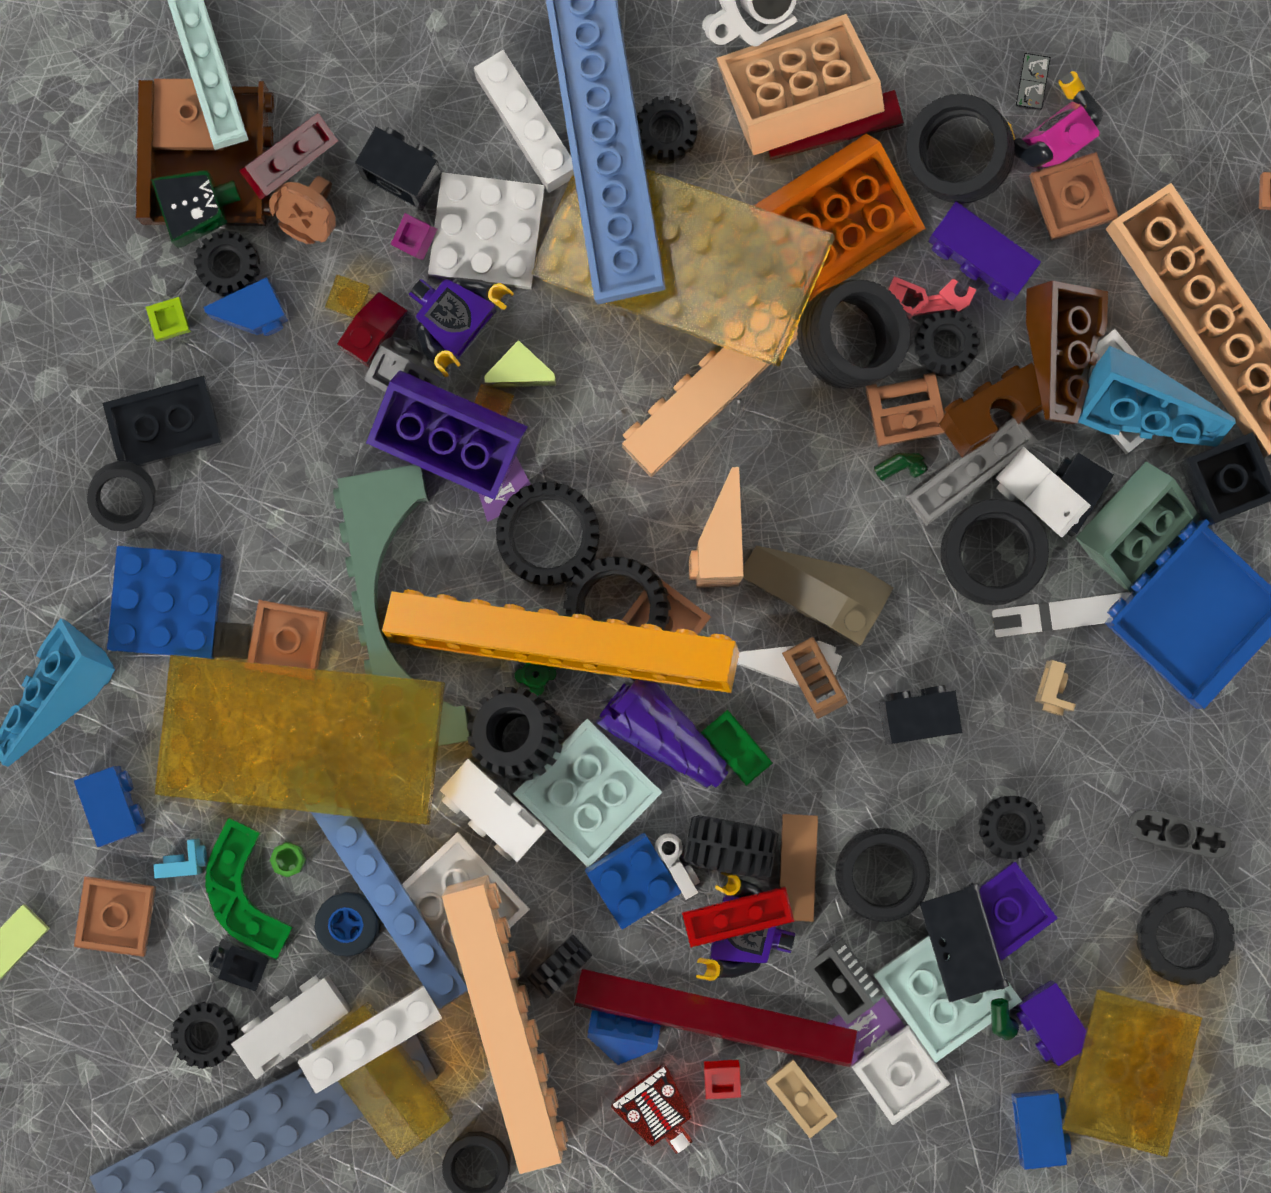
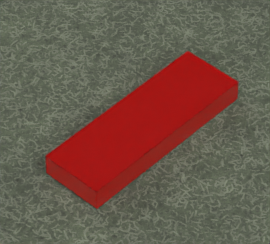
[682,886,794,948]

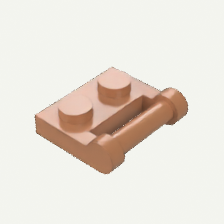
[865,372,945,447]

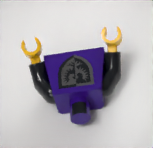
[409,278,514,377]
[696,872,795,981]

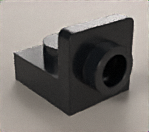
[209,939,269,991]

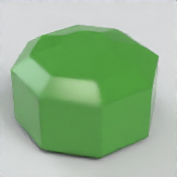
[270,842,306,877]

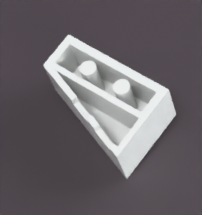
[440,759,548,862]
[231,975,352,1079]

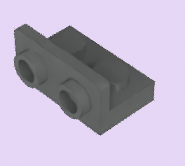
[364,337,450,392]

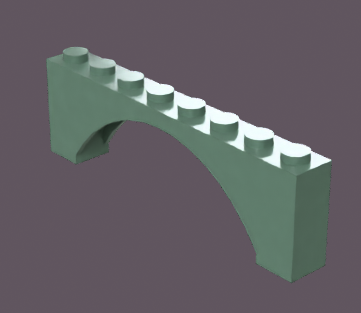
[333,465,472,756]

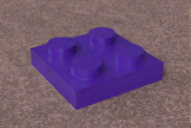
[979,861,1058,961]

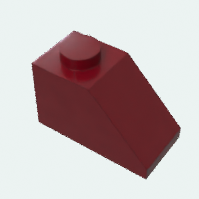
[337,292,408,368]

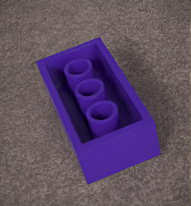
[366,370,528,500]

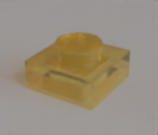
[325,274,371,318]

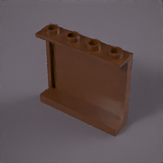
[136,80,274,226]

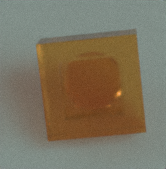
[474,384,514,417]

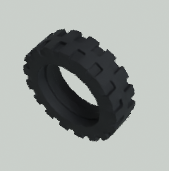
[1136,890,1235,985]

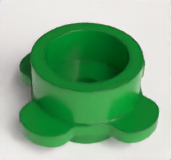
[515,663,557,696]

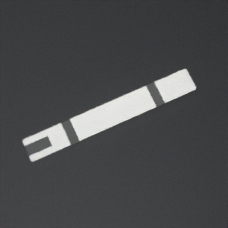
[992,592,1132,637]

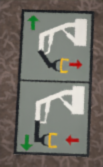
[1016,53,1051,110]

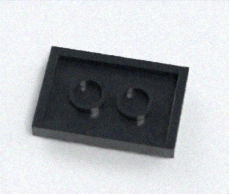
[102,375,223,467]

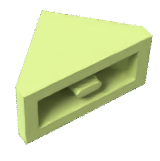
[484,340,556,388]

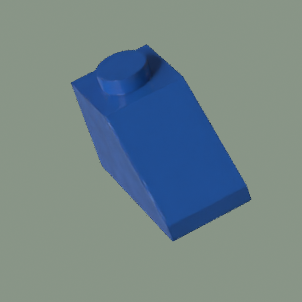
[203,277,289,336]

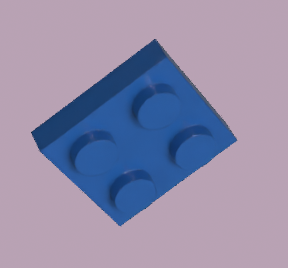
[584,832,682,930]

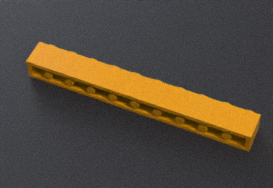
[382,589,739,693]

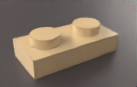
[765,1059,838,1138]

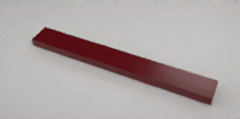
[574,969,858,1067]

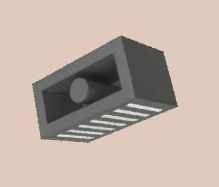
[805,938,885,1025]

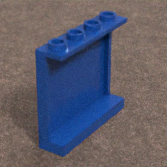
[1105,519,1271,709]

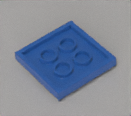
[107,546,223,659]

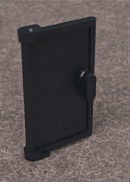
[919,883,1009,1002]

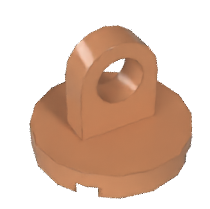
[269,176,336,244]

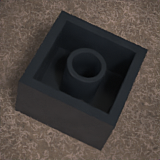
[355,126,441,211]
[1179,432,1271,527]
[878,685,963,745]

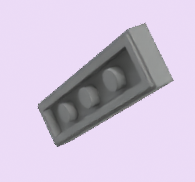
[906,418,1038,526]

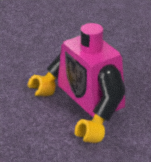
[1007,71,1103,169]

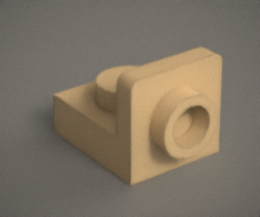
[1035,660,1076,716]

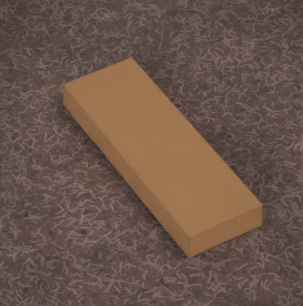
[779,814,818,922]

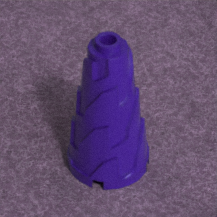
[596,678,728,788]

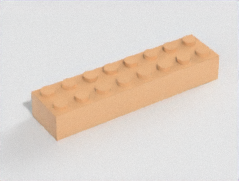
[1106,183,1271,458]
[442,875,568,1174]

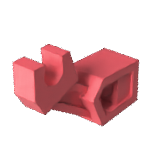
[888,276,976,319]

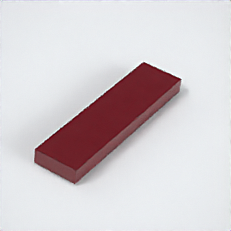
[768,90,904,160]

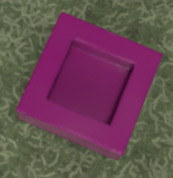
[390,213,438,260]

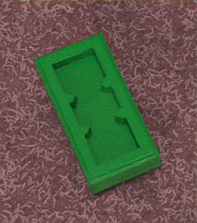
[701,710,773,786]

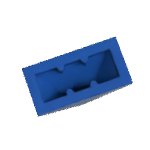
[587,1010,661,1065]

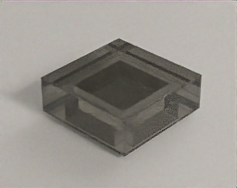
[213,622,252,659]

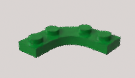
[205,817,293,960]

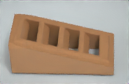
[782,637,848,719]

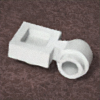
[655,833,700,900]

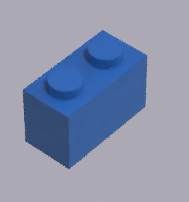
[74,766,145,847]
[1011,1089,1072,1170]

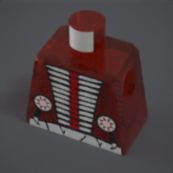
[611,1062,693,1154]

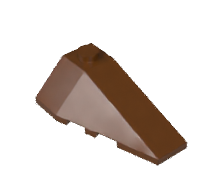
[1026,280,1108,424]

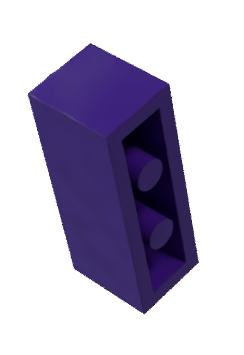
[928,202,1041,301]

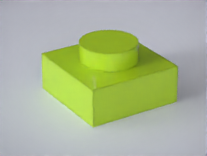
[146,297,191,342]

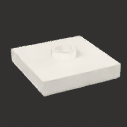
[851,1025,950,1125]

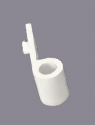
[996,447,1091,537]

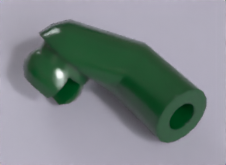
[874,453,928,481]
[991,998,1019,1040]

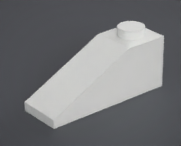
[737,641,842,697]

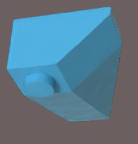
[1078,346,1236,447]
[0,618,115,767]

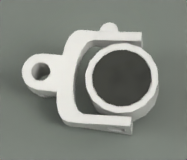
[702,0,798,47]

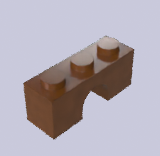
[939,362,1043,458]

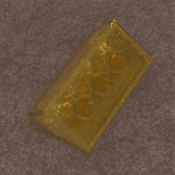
[311,1001,454,1159]

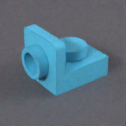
[153,838,207,879]

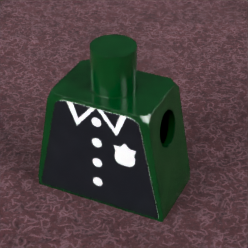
[151,171,241,249]

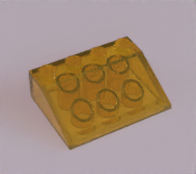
[1062,989,1202,1157]

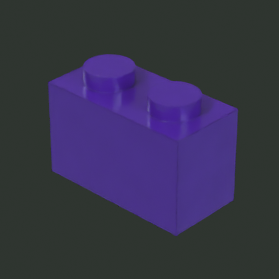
[1016,980,1095,1066]

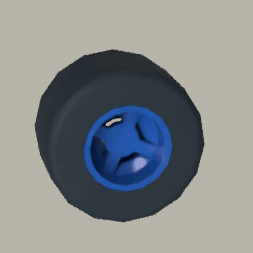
[314,892,380,957]

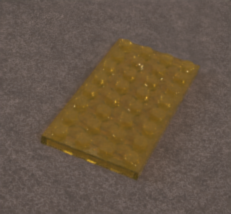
[531,169,835,367]
[154,655,445,825]

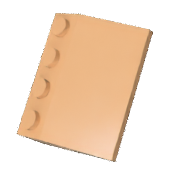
[717,14,885,156]
[689,467,744,588]

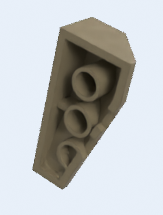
[743,545,894,647]

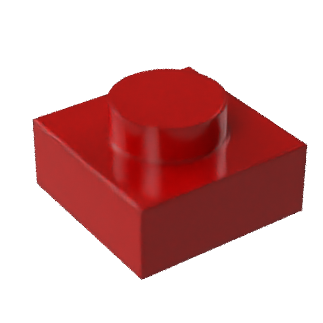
[704,1060,741,1099]

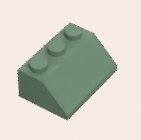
[1076,461,1200,593]

